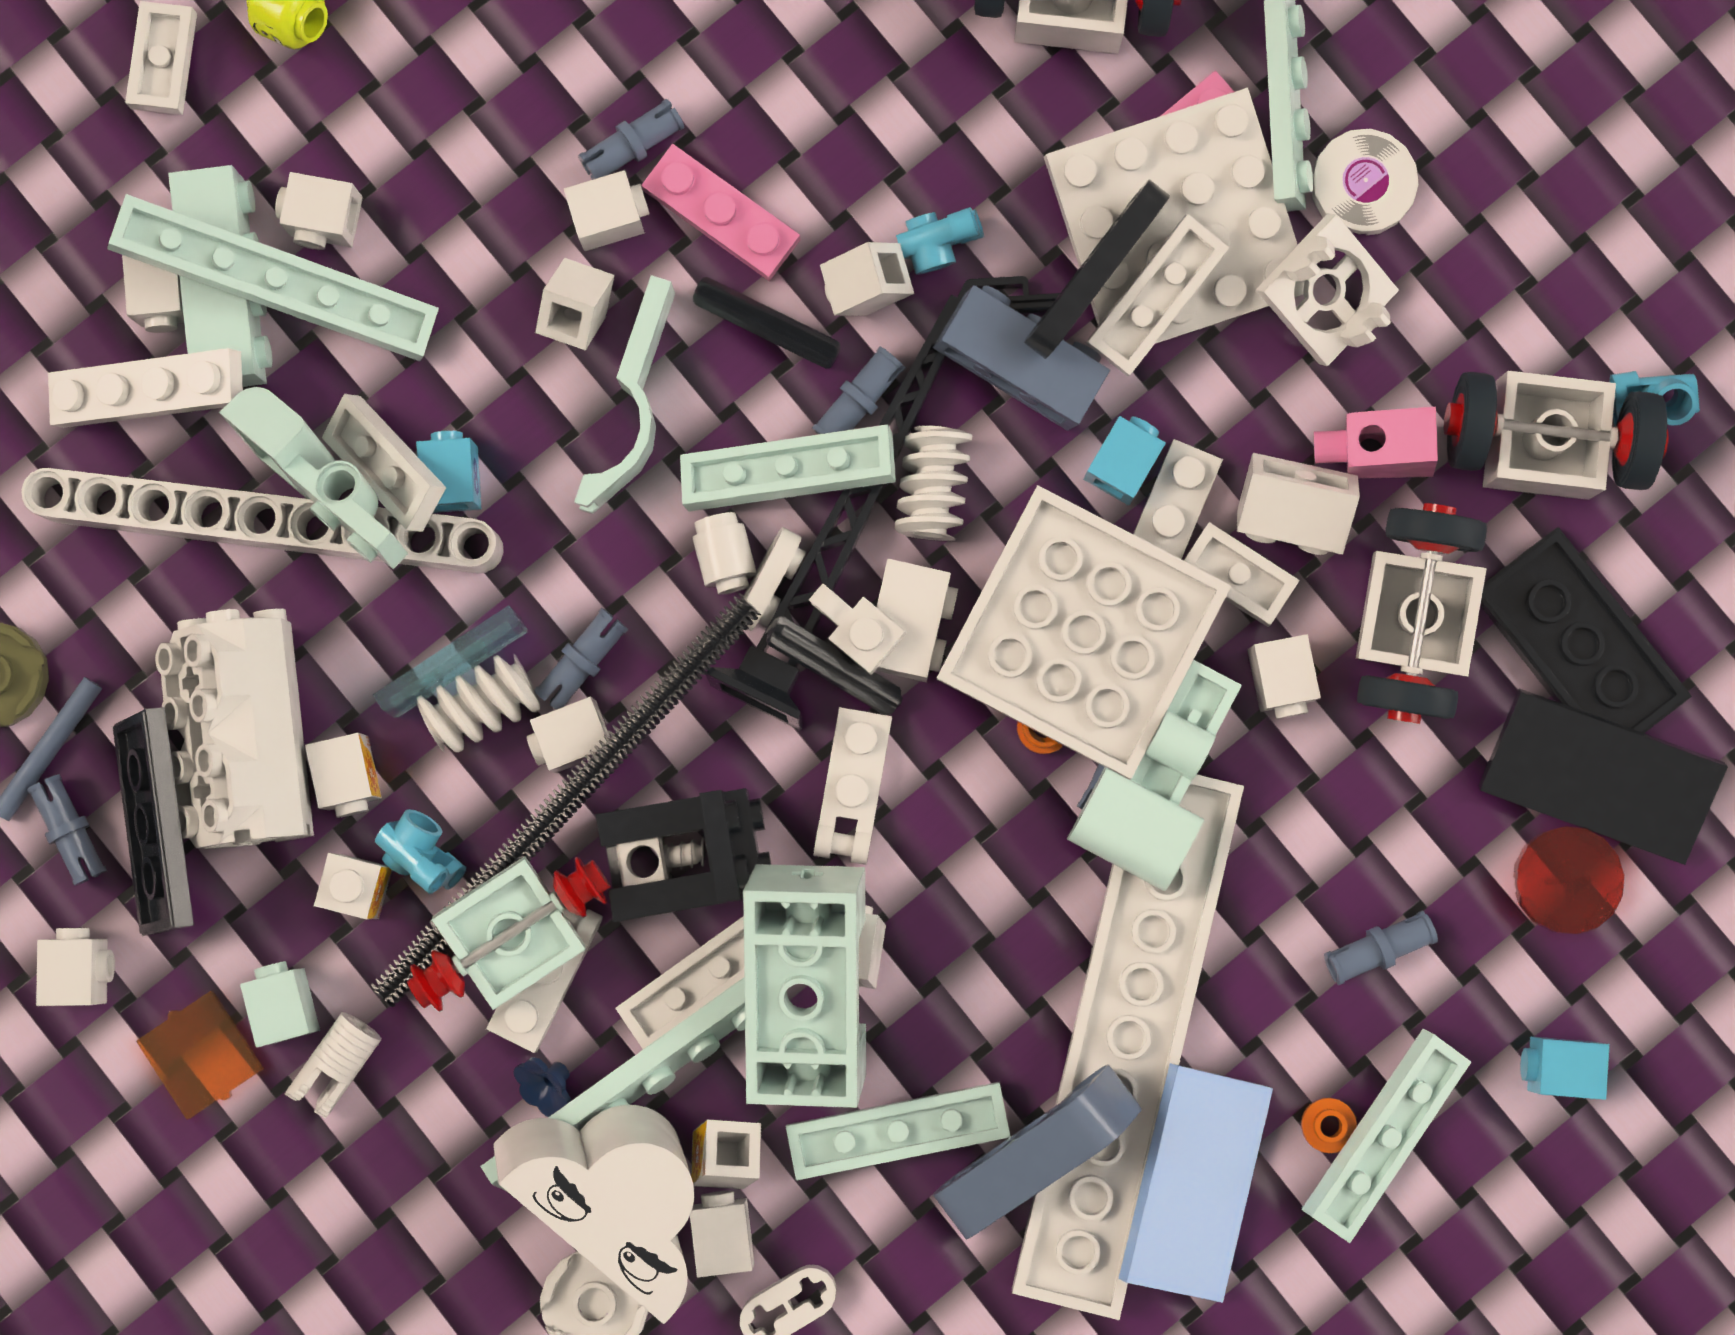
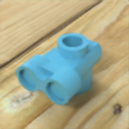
[896,207,984,275]
[1609,371,1700,427]
[375,809,466,894]

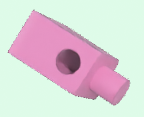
[1314,407,1438,478]

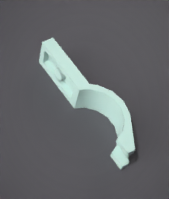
[574,275,675,514]

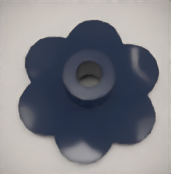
[514,1057,572,1117]

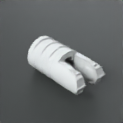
[285,1012,382,1118]

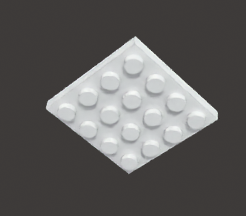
[1044,88,1305,344]
[937,485,1232,780]

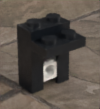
[596,788,772,922]

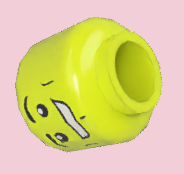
[246,0,328,49]

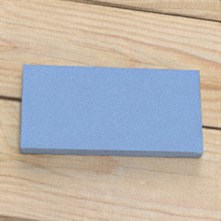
[1118,1063,1273,1303]

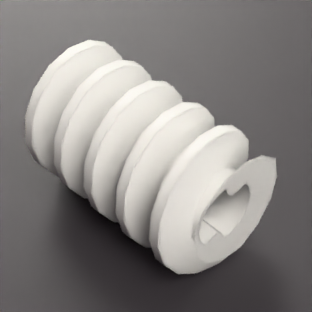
[895,426,973,541]
[416,654,540,752]

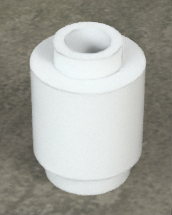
[692,512,757,595]

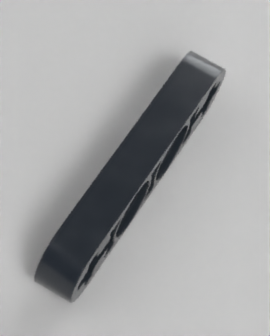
[1024,179,1170,359]

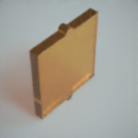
[136,991,264,1120]

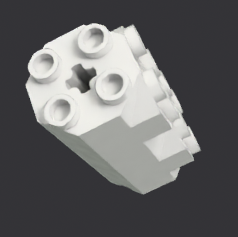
[155,609,314,849]

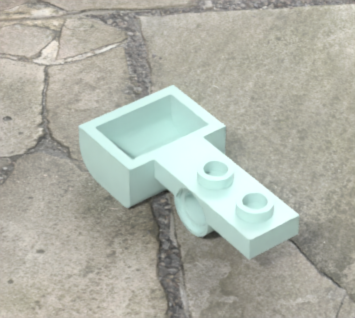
[219,387,408,569]
[1067,660,1242,891]

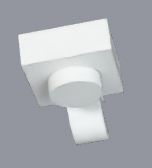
[809,583,906,675]

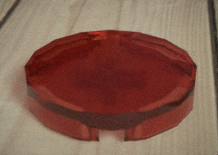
[1513,826,1625,934]

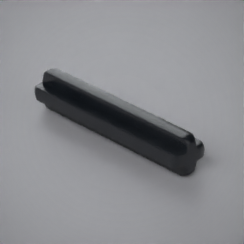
[693,277,841,369]
[765,617,903,715]

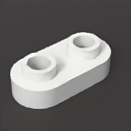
[744,527,806,631]

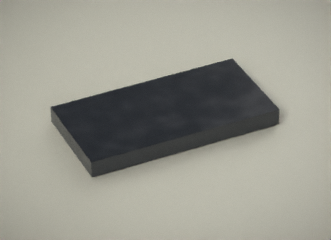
[1480,527,1692,733]
[1478,688,1728,865]
[113,707,194,936]

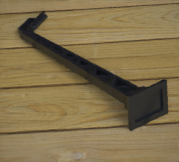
[706,276,1060,731]

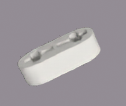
[740,1265,836,1335]

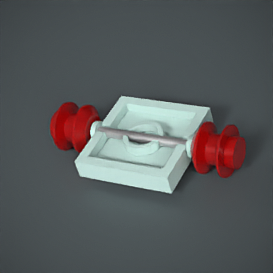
[407,856,610,1011]

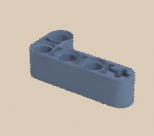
[933,1064,1142,1240]

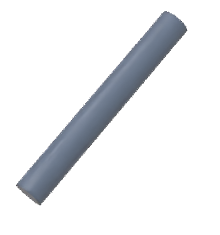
[0,677,103,821]

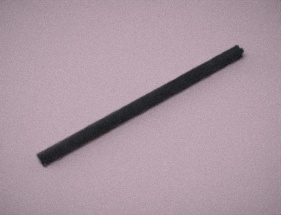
[371,592,762,1007]

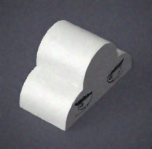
[493,1105,694,1324]

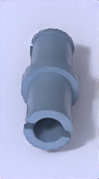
[578,99,684,180]
[812,346,906,434]
[534,608,629,710]
[27,774,107,886]
[1324,911,1438,985]

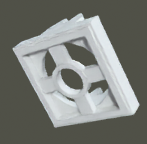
[1256,213,1399,366]

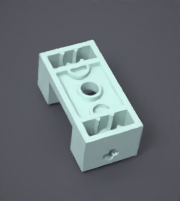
[743,864,866,1108]

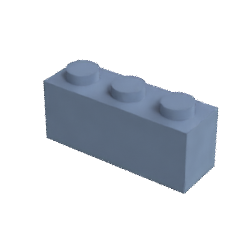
[933,285,1110,431]

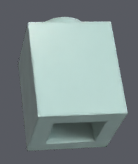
[240,961,320,1048]

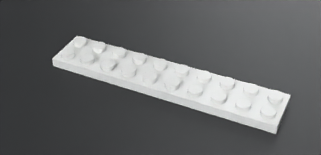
[1011,775,1244,1320]

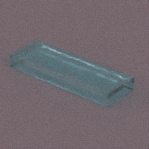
[373,605,528,718]

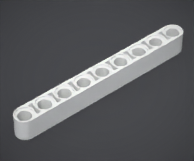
[21,468,504,573]

